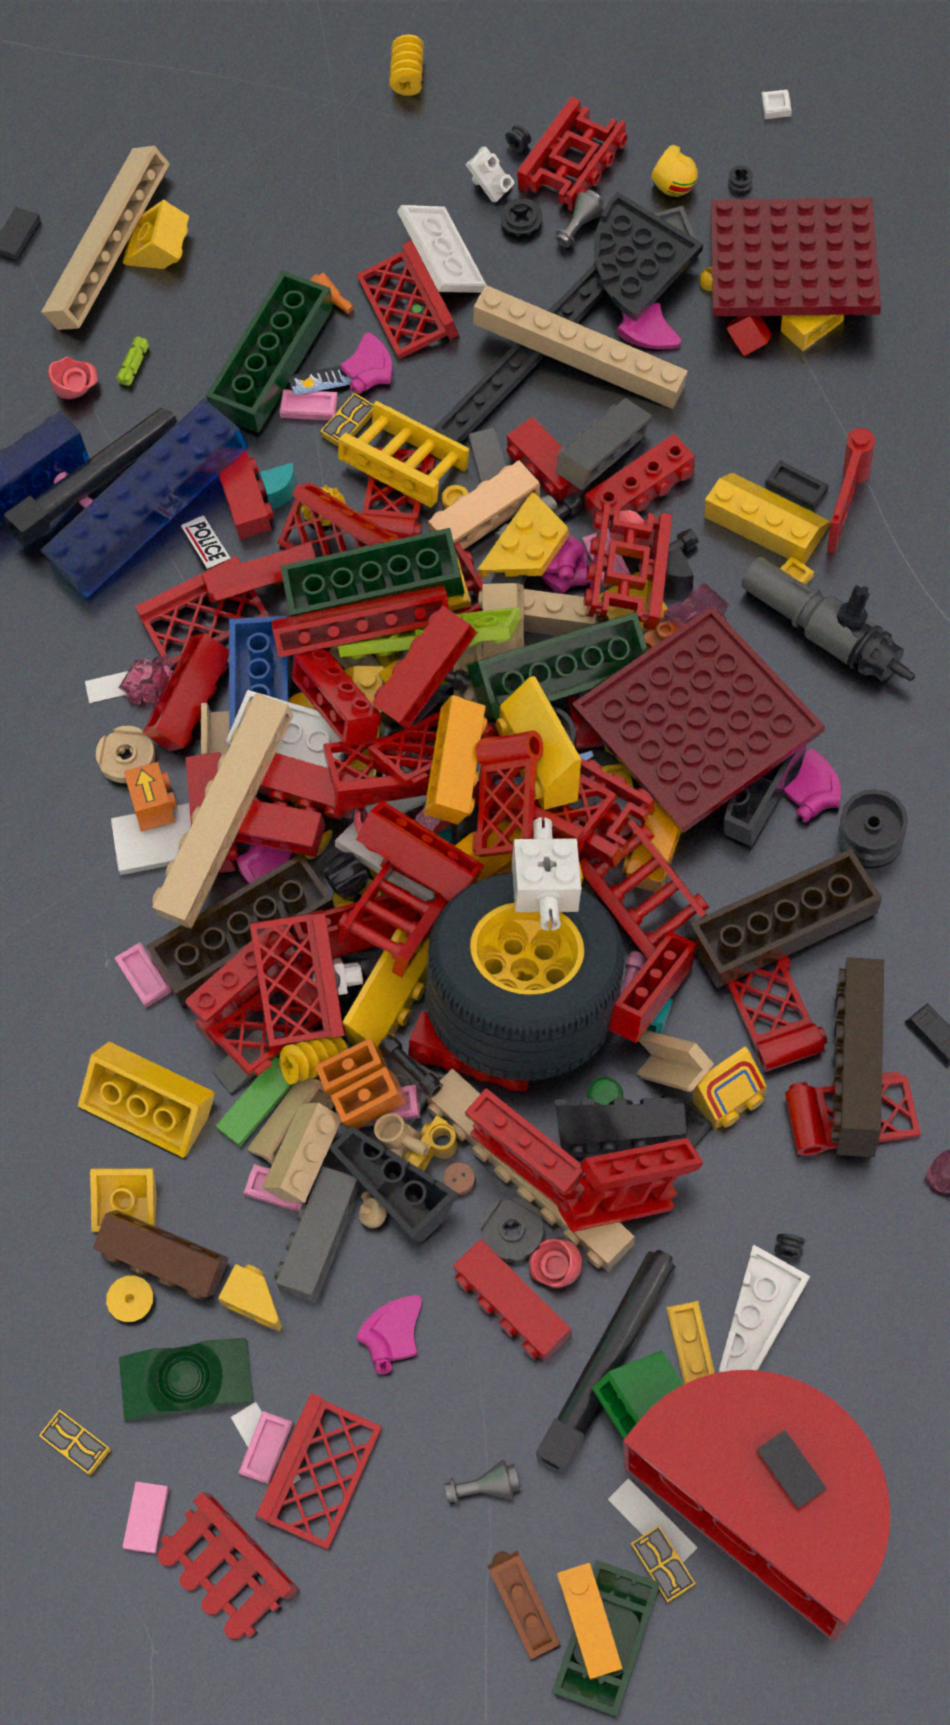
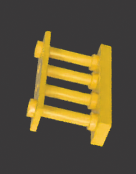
[338,401,469,507]

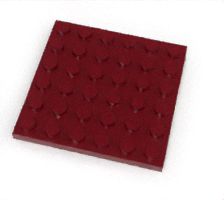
[710,197,881,316]
[572,606,825,833]

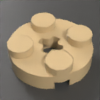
[96,726,156,783]

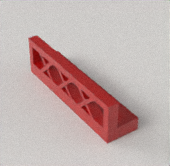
[202,542,316,603]

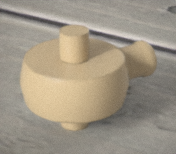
[359,1192,387,1228]

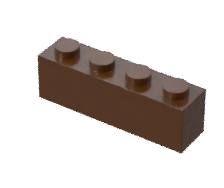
[93,1210,229,1299]

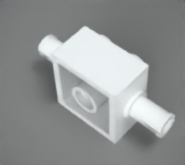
[512,818,581,931]

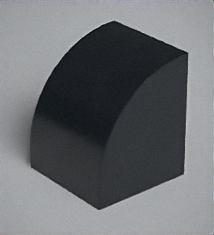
[664,547,694,591]

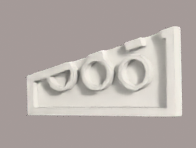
[718,1245,810,1373]

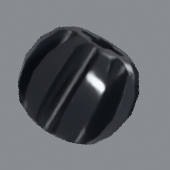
[324,852,368,897]

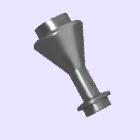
[555,190,604,248]
[444,1460,520,1505]

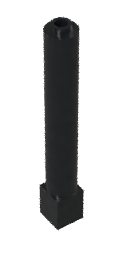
[4,408,177,548]
[536,1249,676,1475]

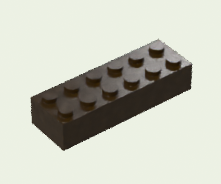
[688,848,882,988]
[145,853,335,1007]
[831,957,884,1157]

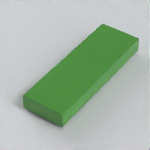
[215,1057,294,1147]

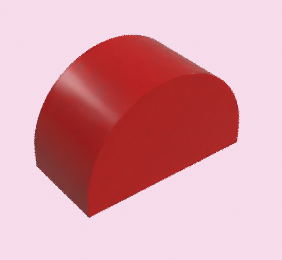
[623,1370,890,1642]

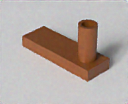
[487,1551,561,1660]

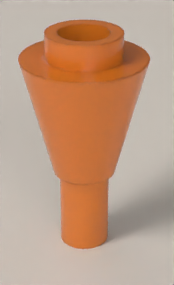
[310,272,354,314]

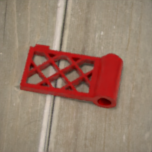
[827,428,875,554]
[360,447,435,539]
[368,712,500,787]
[472,730,543,858]
[726,955,828,1072]
[209,961,343,1076]
[784,1071,921,1156]

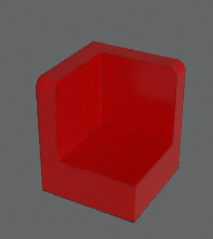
[727,316,772,356]

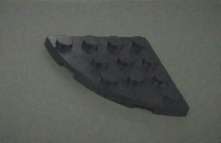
[594,191,703,322]

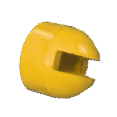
[700,266,712,291]

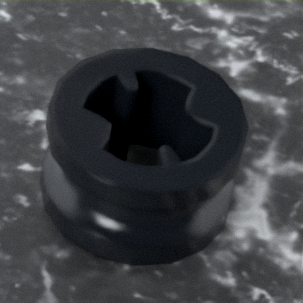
[505,124,532,152]
[728,165,753,192]
[774,1233,805,1258]

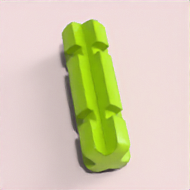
[116,336,149,386]

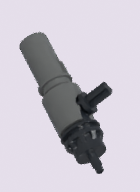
[741,557,915,681]

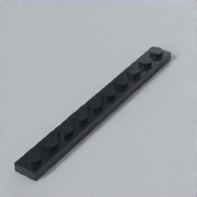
[433,263,606,443]

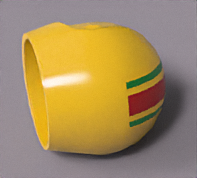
[650,144,698,197]

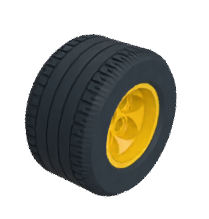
[426,873,625,1081]

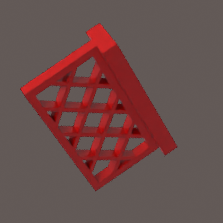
[356,240,459,360]
[277,482,399,556]
[135,556,269,670]
[323,731,437,811]
[474,772,617,855]
[249,910,344,1046]
[255,1392,382,1550]

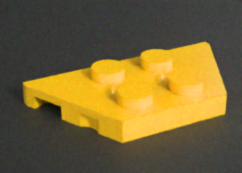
[478,492,570,578]

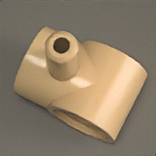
[374,1113,429,1159]

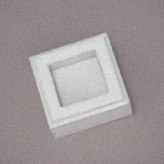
[761,90,792,119]

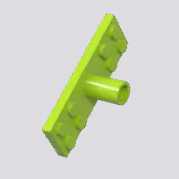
[338,607,522,686]

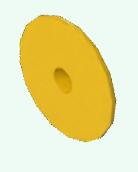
[106,1275,153,1322]

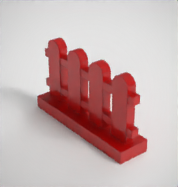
[158,1492,299,1639]

